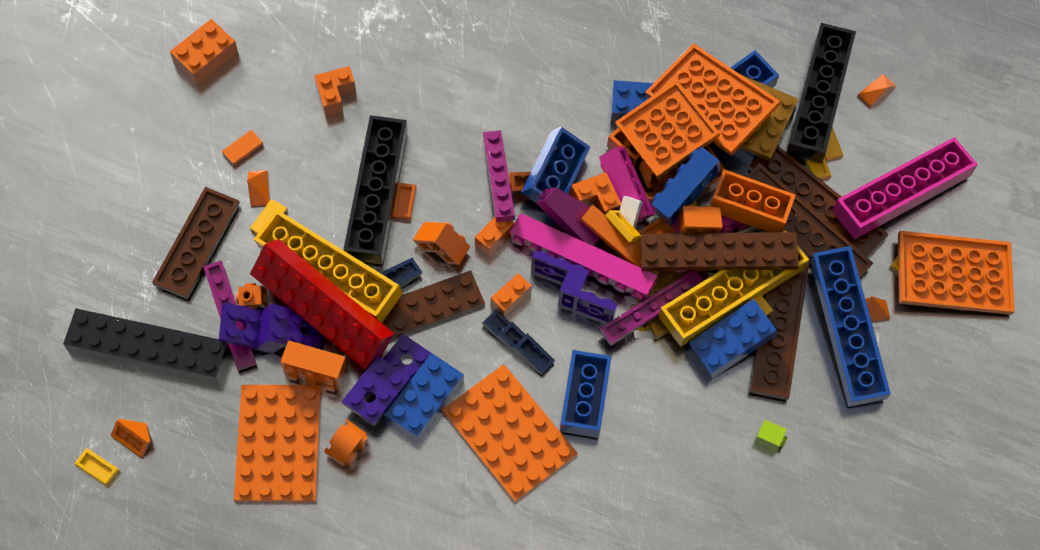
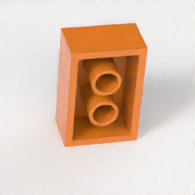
[169,19,238,85]
[280,340,348,392]

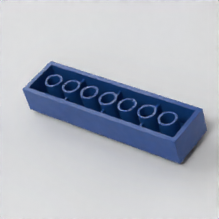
[810,246,891,407]

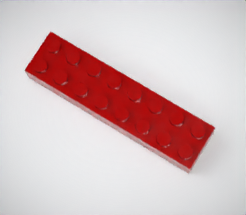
[250,239,394,370]

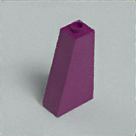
[537,187,600,246]

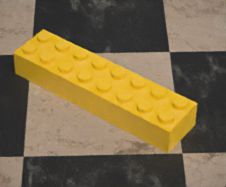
[254,209,403,323]
[658,230,809,347]

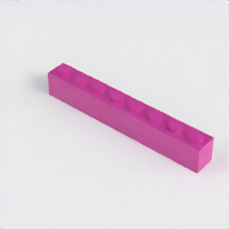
[510,213,657,301]

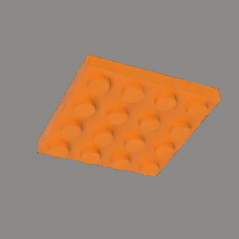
[615,80,720,179]

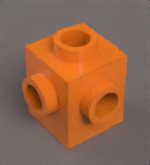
[236,283,267,309]

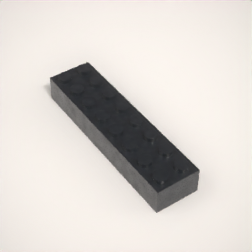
[786,23,856,163]
[343,115,408,264]
[63,308,231,385]

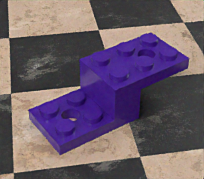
[531,250,618,323]
[218,302,323,353]
[342,334,431,426]

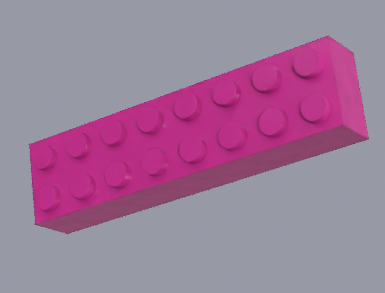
[832,137,978,239]

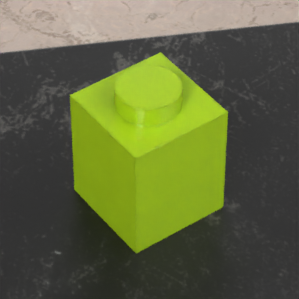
[754,420,788,452]

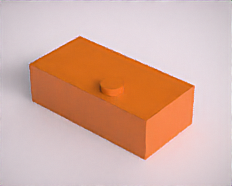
[710,169,796,233]

